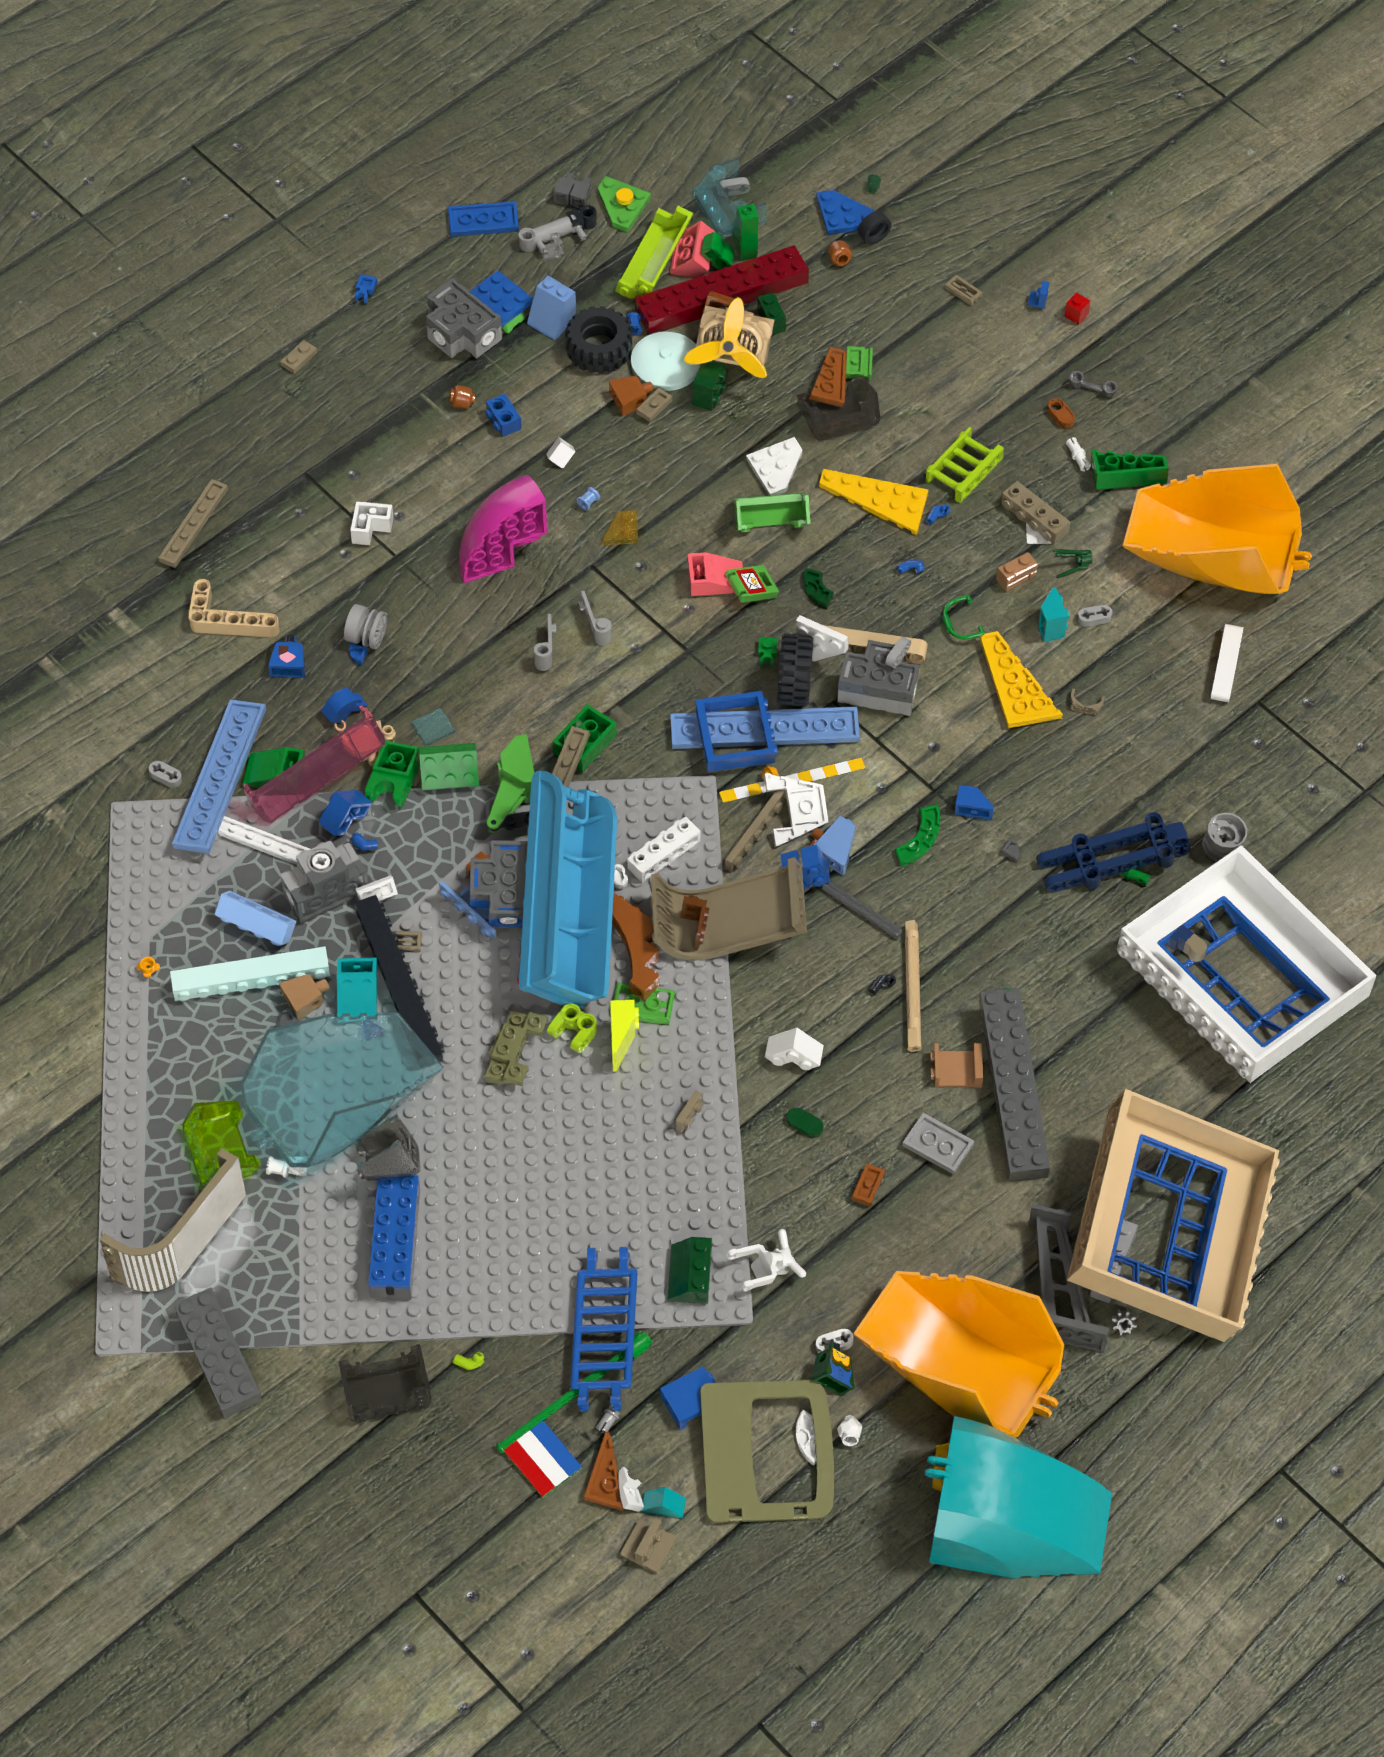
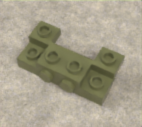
[485,1010,548,1086]

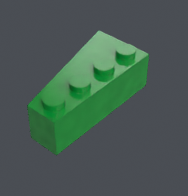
[1090,449,1169,490]

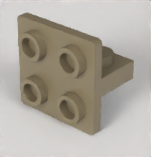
[621,1518,676,1573]

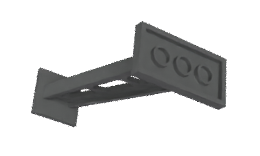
[1028,1204,1109,1353]

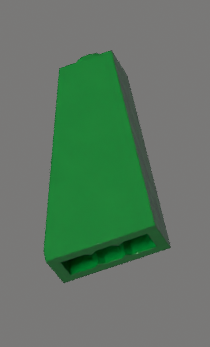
[732,204,759,261]

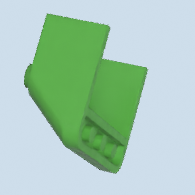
[732,493,811,532]

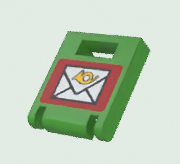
[725,565,779,603]

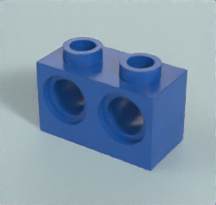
[485,394,522,437]

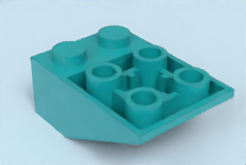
[337,958,378,1021]

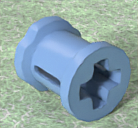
[576,487,600,511]

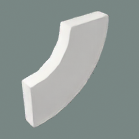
[796,1410,816,1466]

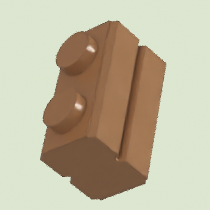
[996,552,1038,592]

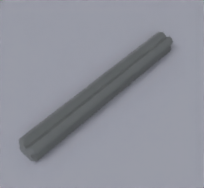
[822,881,902,939]

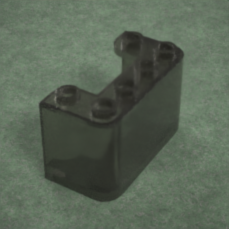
[338,1344,432,1424]

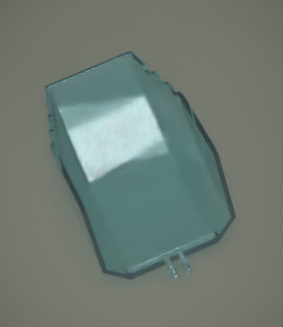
[241,1012,444,1168]

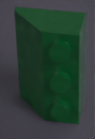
[667,1237,712,1304]

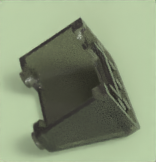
[796,376,880,441]
[356,1114,421,1181]

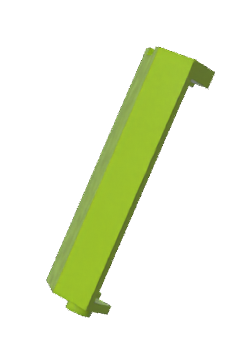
[615,206,693,299]

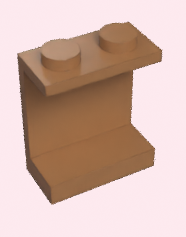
[930,1043,983,1088]

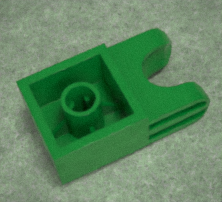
[365,740,420,807]

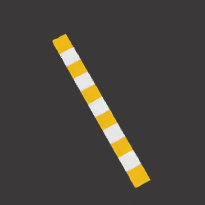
[719,758,865,803]

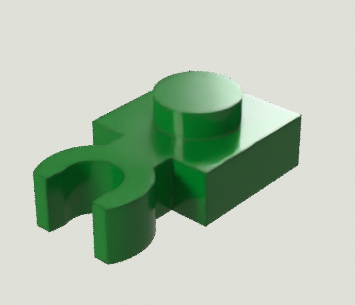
[758,637,778,668]

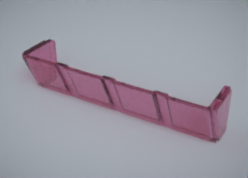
[243,705,386,823]

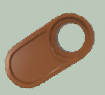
[1047,398,1075,429]

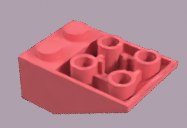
[688,553,743,596]

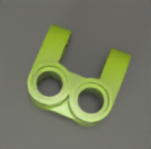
[547,1004,598,1053]

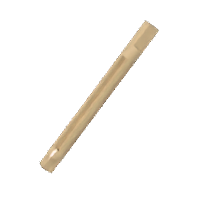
[905,920,921,1052]

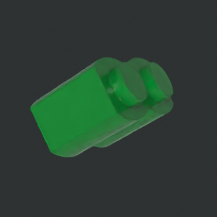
[701,232,735,270]

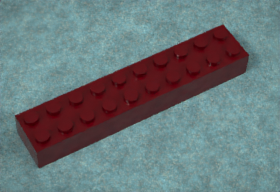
[635,245,809,335]

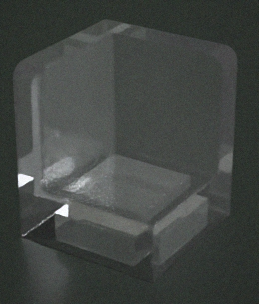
[539,232,564,262]

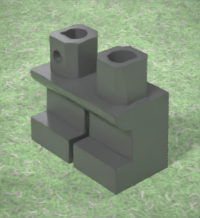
[554,173,591,209]

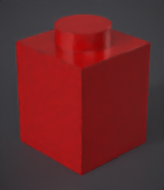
[1064,292,1091,325]

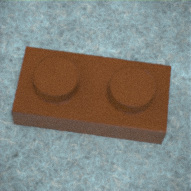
[852,1163,885,1207]

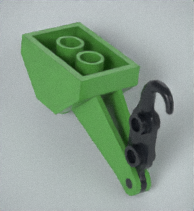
[487,734,534,833]

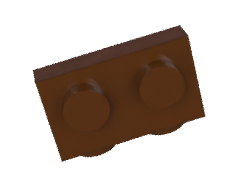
[680,895,710,949]

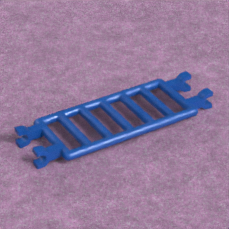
[570,1247,638,1412]

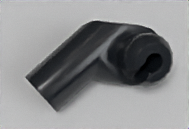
[868,975,896,995]

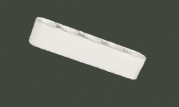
[1210,624,1244,703]

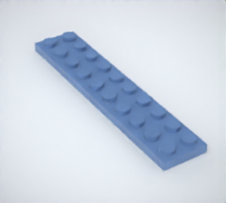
[172,700,266,854]
[671,707,860,749]

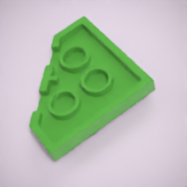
[598,176,651,233]

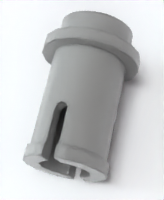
[595,1407,620,1434]

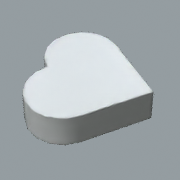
[614,864,628,889]

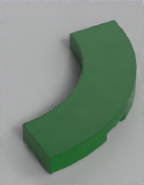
[895,804,940,867]

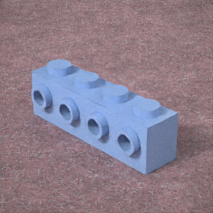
[215,891,296,946]

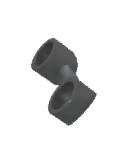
[1069,371,1117,397]

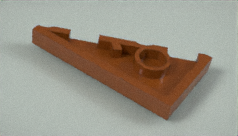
[584,1432,624,1511]

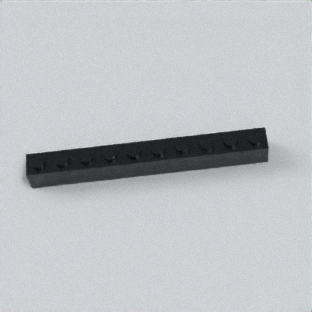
[354,895,445,1069]

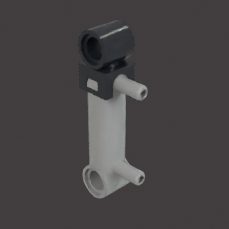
[519,205,597,254]

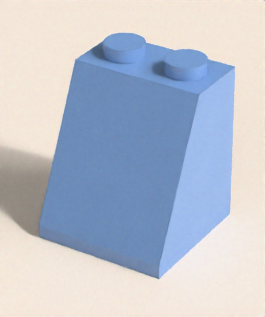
[527,276,576,340]

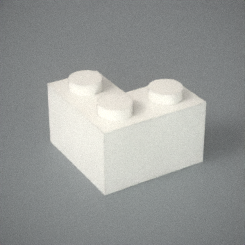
[351,502,393,545]
[765,1028,824,1070]

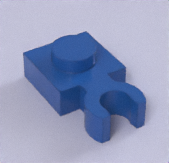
[355,274,378,303]

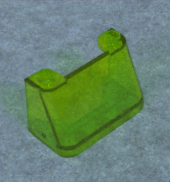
[183,1100,260,1188]

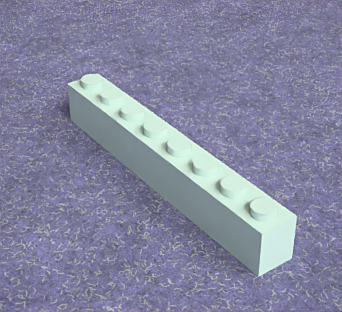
[170,946,330,1001]

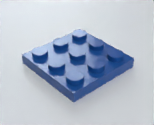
[469,271,534,328]

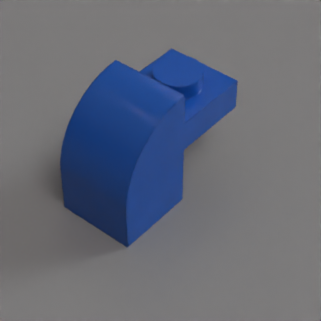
[321,688,368,723]

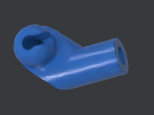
[925,504,950,525]

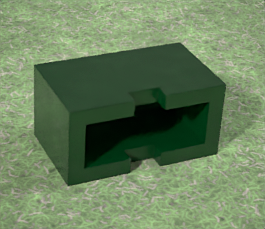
[757,292,786,335]

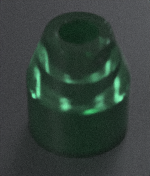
[866,174,881,194]

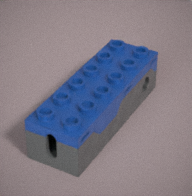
[369,1171,420,1300]

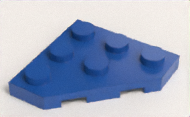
[816,190,877,235]

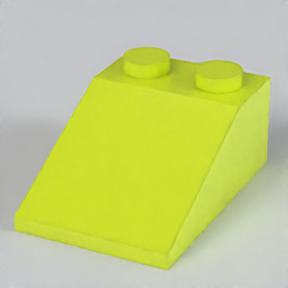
[610,1000,639,1072]

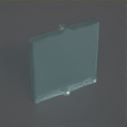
[412,708,455,746]

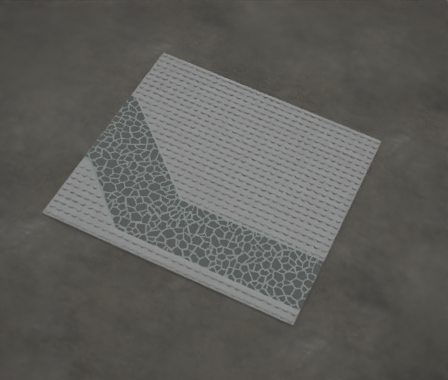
[95,775,753,1356]

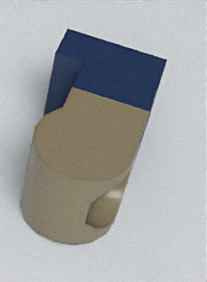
[1168,925,1207,962]

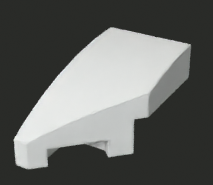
[619,1467,644,1512]

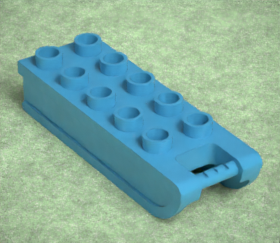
[518,771,617,1010]

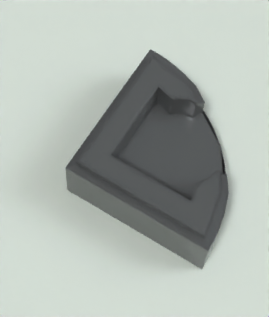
[1000,837,1020,863]
[279,1006,299,1033]

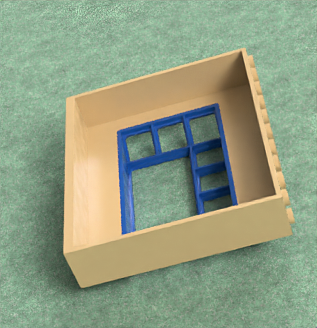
[1067,1089,1280,1342]

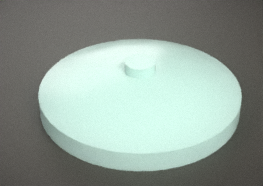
[631,332,701,391]

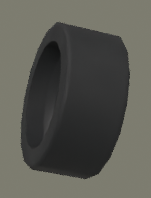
[858,211,892,245]

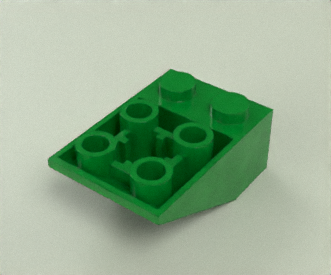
[242,747,306,793]

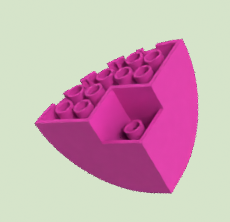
[459,475,547,583]

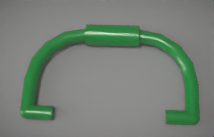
[942,595,985,640]

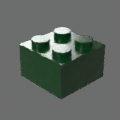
[692,360,727,411]

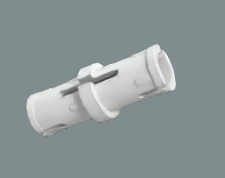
[1066,437,1091,471]

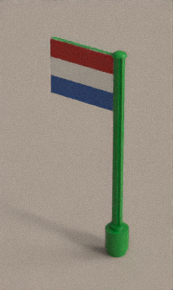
[496,1331,652,1498]

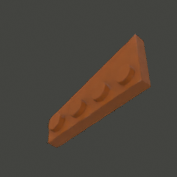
[809,347,847,407]

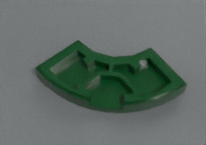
[803,568,834,609]

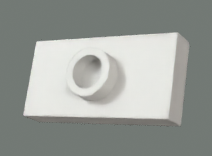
[355,875,398,901]

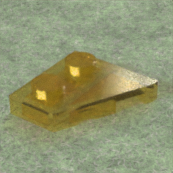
[603,510,638,545]

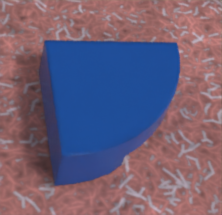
[349,643,368,666]

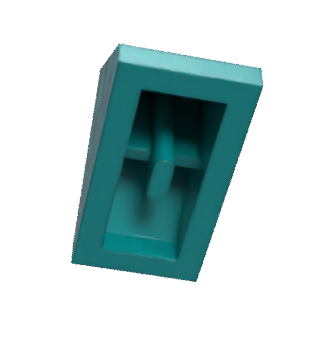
[641,1487,686,1519]

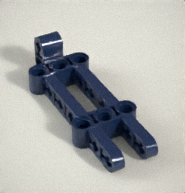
[1036,812,1190,893]

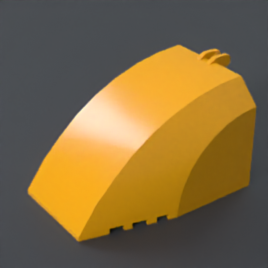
[1123,464,1312,594]
[853,1271,1064,1438]

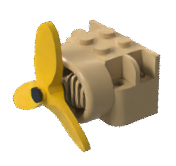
[684,297,774,378]

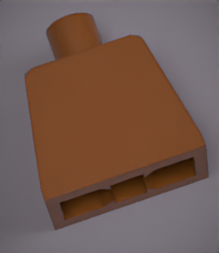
[609,376,654,416]

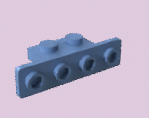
[439,881,497,940]

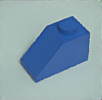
[955,785,994,820]

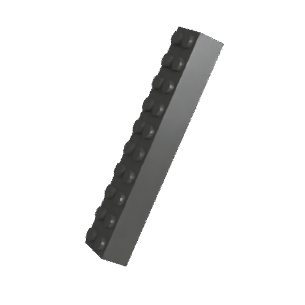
[979,988,1050,1182]

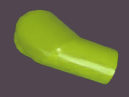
[453,1352,484,1370]

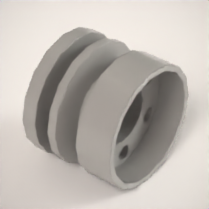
[344,604,387,649]
[1202,813,1247,862]

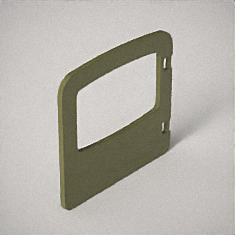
[700,1380,834,1523]

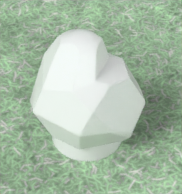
[837,1415,862,1446]

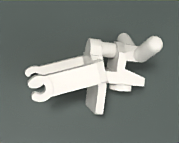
[726,1229,806,1291]

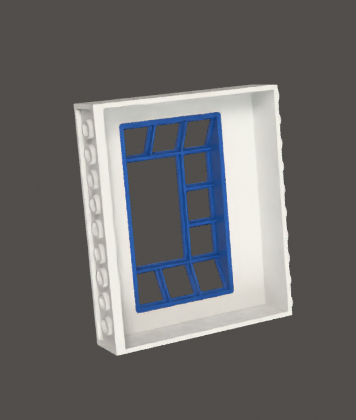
[1117,846,1376,1083]

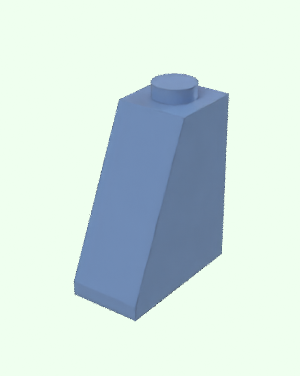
[813,815,856,876]

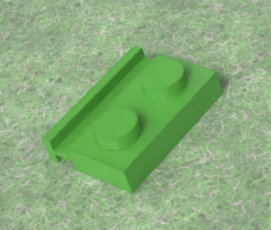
[846,346,873,379]

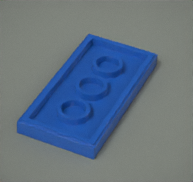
[448,201,519,237]

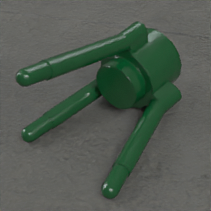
[1053,549,1093,578]

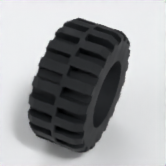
[565,306,633,374]
[777,634,814,706]

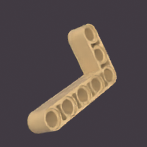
[189,579,280,638]

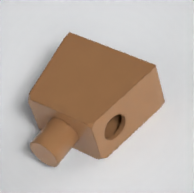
[279,974,330,1021]

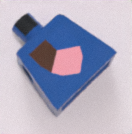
[268,635,305,678]

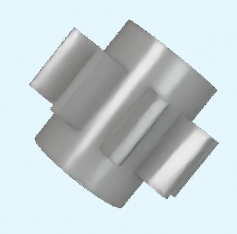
[1112,1308,1137,1335]

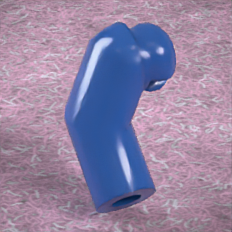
[897,560,925,574]
[351,832,378,851]

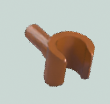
[809,828,823,847]

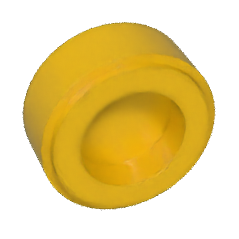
[616,188,633,205]

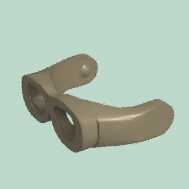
[1070,688,1105,715]

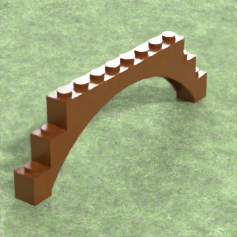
[466,851,659,1001]

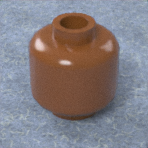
[827,240,852,266]
[448,385,475,409]

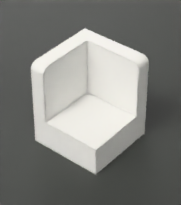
[546,437,575,468]

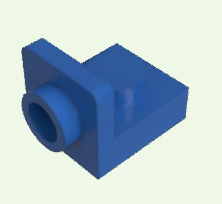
[1028,281,1049,309]

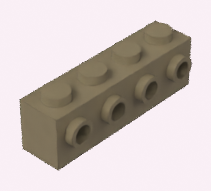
[1001,481,1070,545]

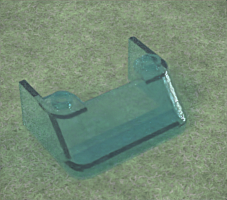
[694,157,767,237]

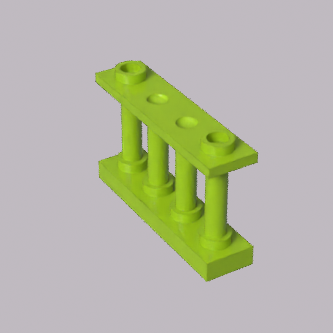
[925,427,1004,503]

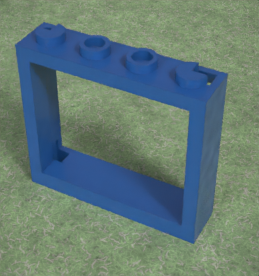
[695,691,778,772]

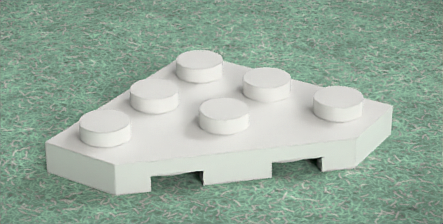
[746,437,802,496]
[796,615,849,661]

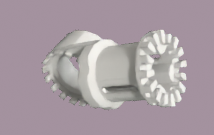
[266,1156,309,1178]

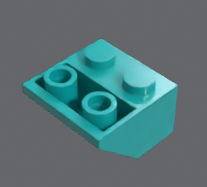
[1038,587,1069,642]

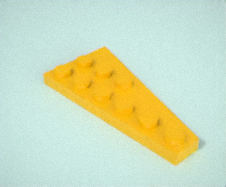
[819,469,928,536]
[979,631,1063,728]

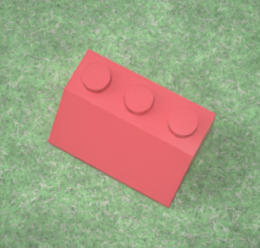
[670,221,715,278]

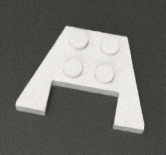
[764,773,829,847]

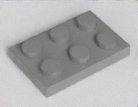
[902,1113,975,1175]

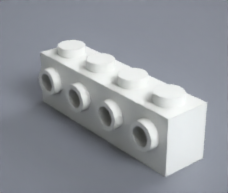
[627,816,701,883]

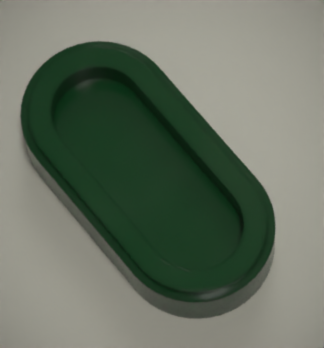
[787,1107,824,1138]

